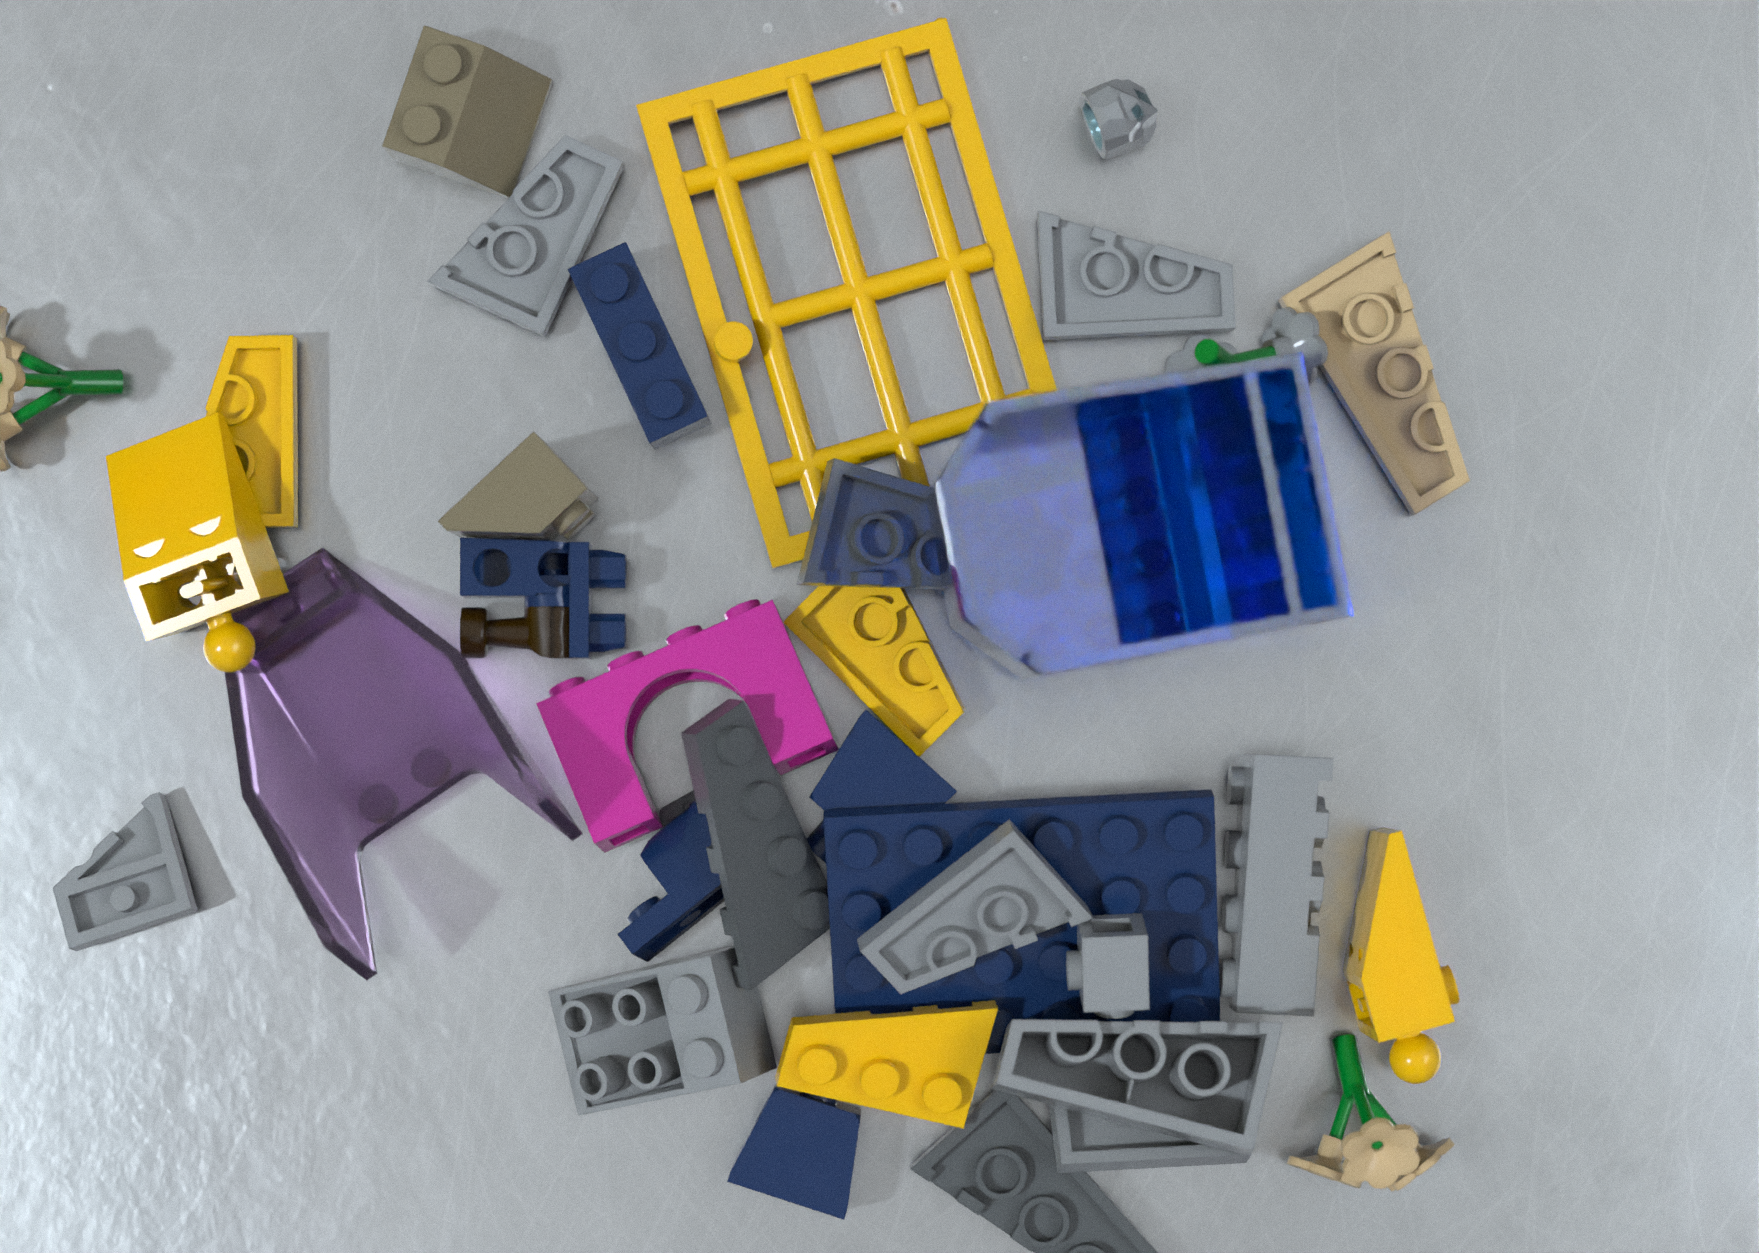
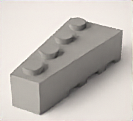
[1219,754,1334,1017]
[991,1019,1283,1155]

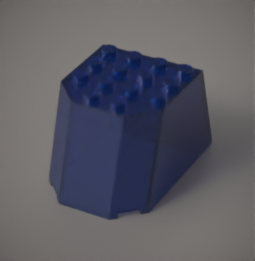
[926,352,1354,680]

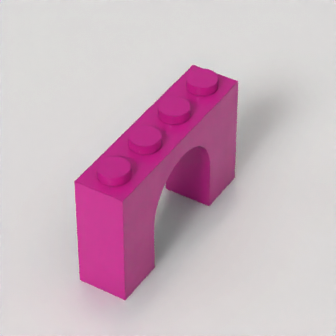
[536,599,839,853]

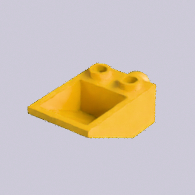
[106,412,289,673]
[1342,827,1460,1084]

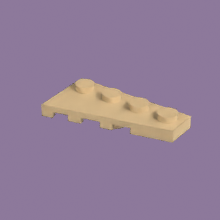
[1278,231,1470,516]

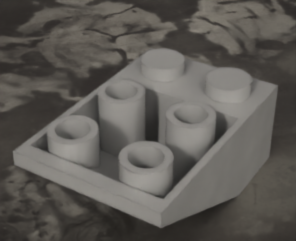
[548,946,777,1116]

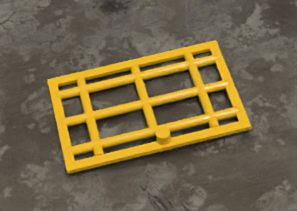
[636,17,1083,569]

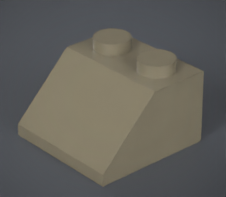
[382,25,553,199]
[438,431,598,541]

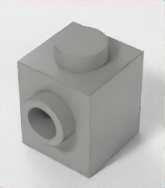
[1066,913,1149,1019]

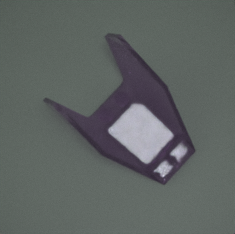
[225,547,583,981]

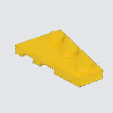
[205,335,298,528]
[783,586,966,757]
[775,1000,998,1129]

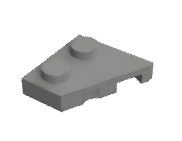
[53,792,198,951]

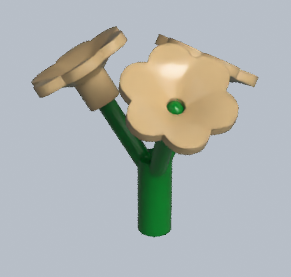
[0,305,124,472]
[1287,1034,1455,1192]

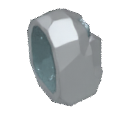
[1079,79,1158,159]

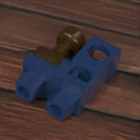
[460,538,627,659]

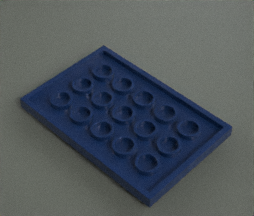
[824,789,1220,1054]

